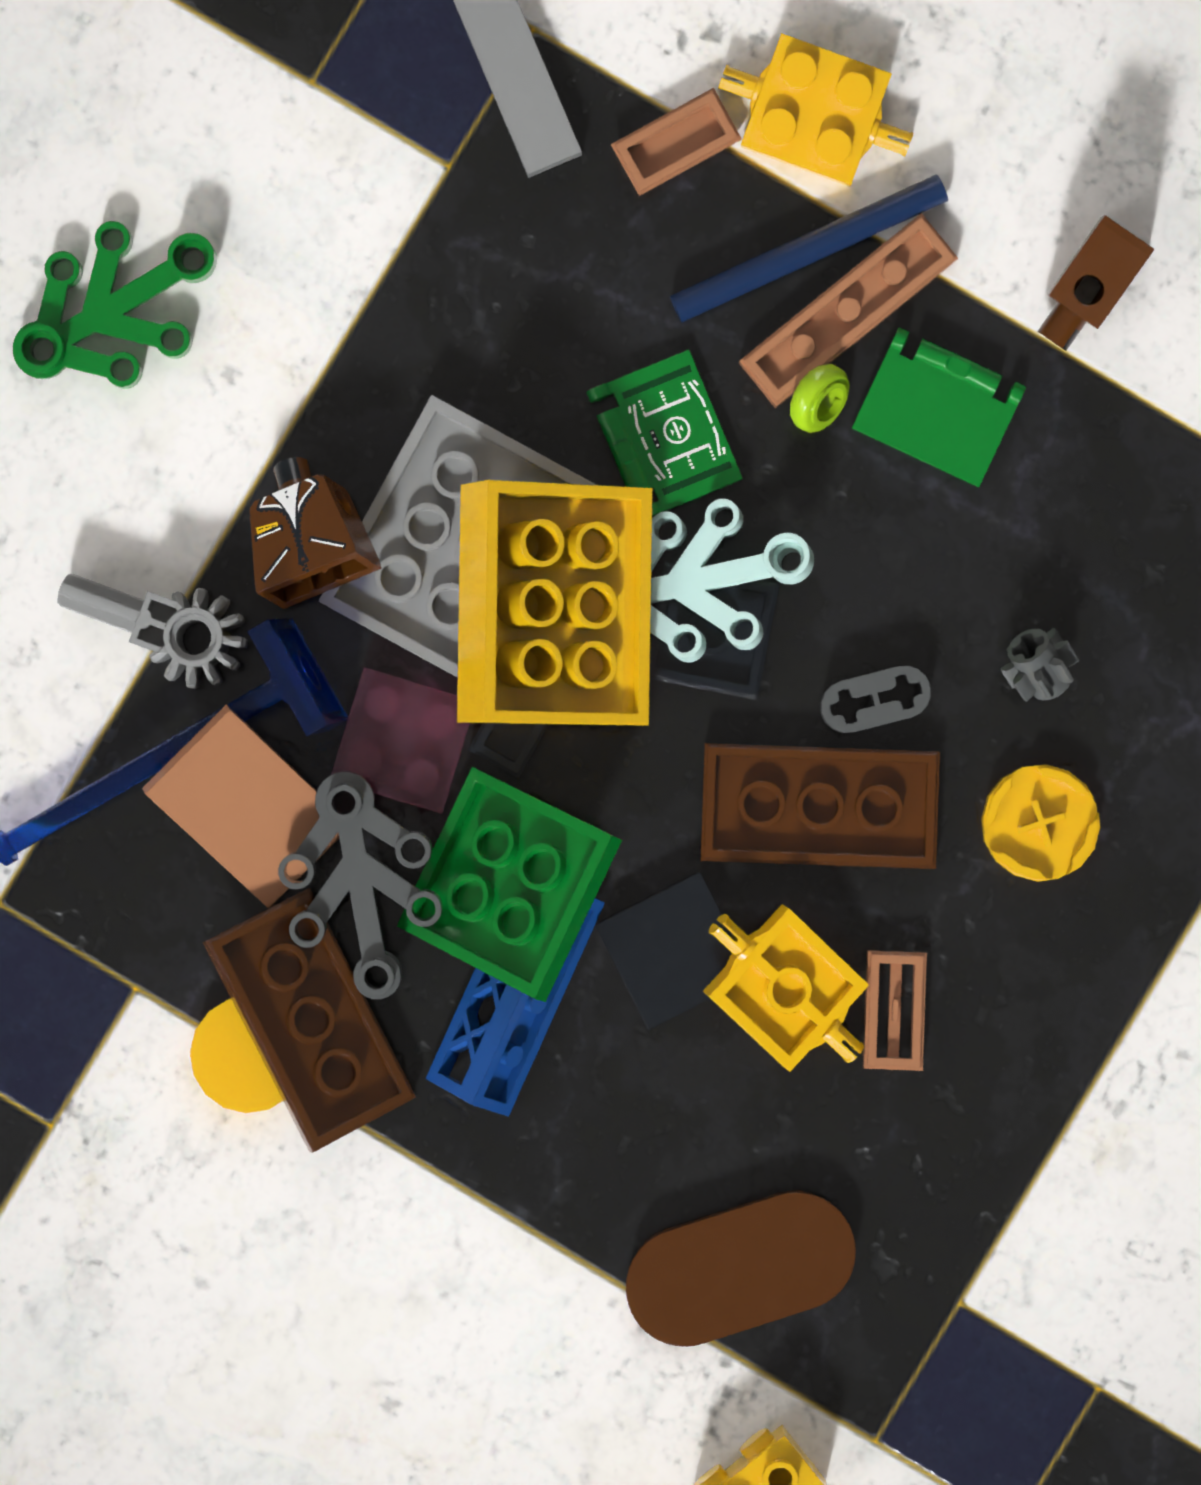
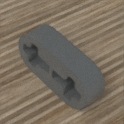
[820,666,931,733]

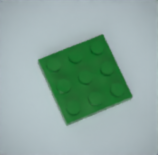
[397,767,622,1002]

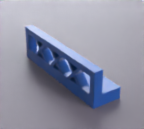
[425,898,605,1117]

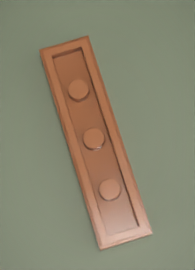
[739,213,958,408]

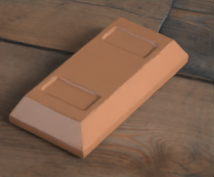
[611,88,742,196]

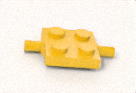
[718,33,914,187]
[703,904,869,1072]

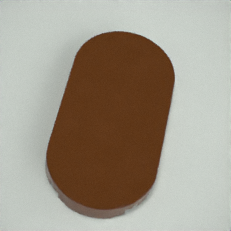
[626,1190,856,1347]

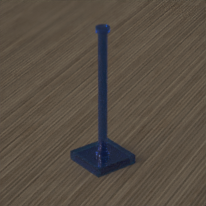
[0,618,349,866]

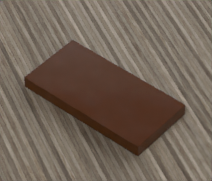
[700,743,940,869]
[203,888,416,1153]

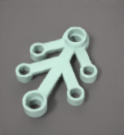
[650,499,814,663]

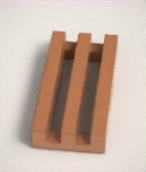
[863,950,927,1071]

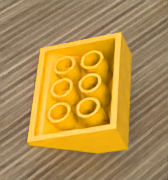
[457,480,652,726]

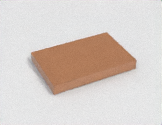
[142,704,339,908]

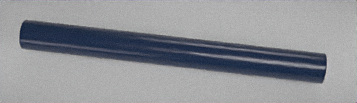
[670,174,948,323]

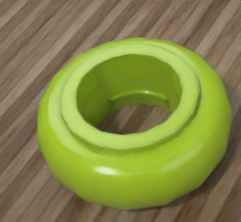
[790,364,850,433]

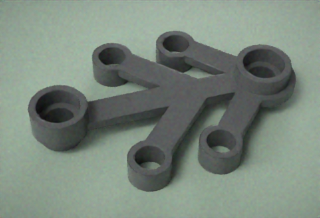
[278,772,443,999]

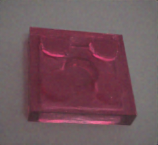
[331,667,471,814]

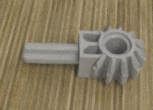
[57,574,248,689]

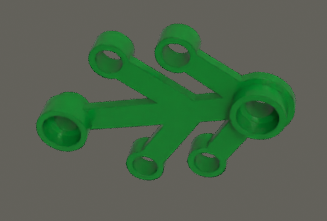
[13,221,217,389]

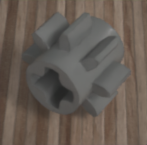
[1000,628,1079,701]

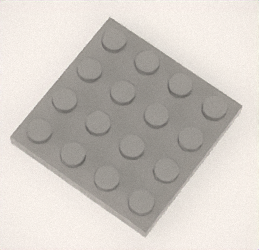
[318,395,596,678]

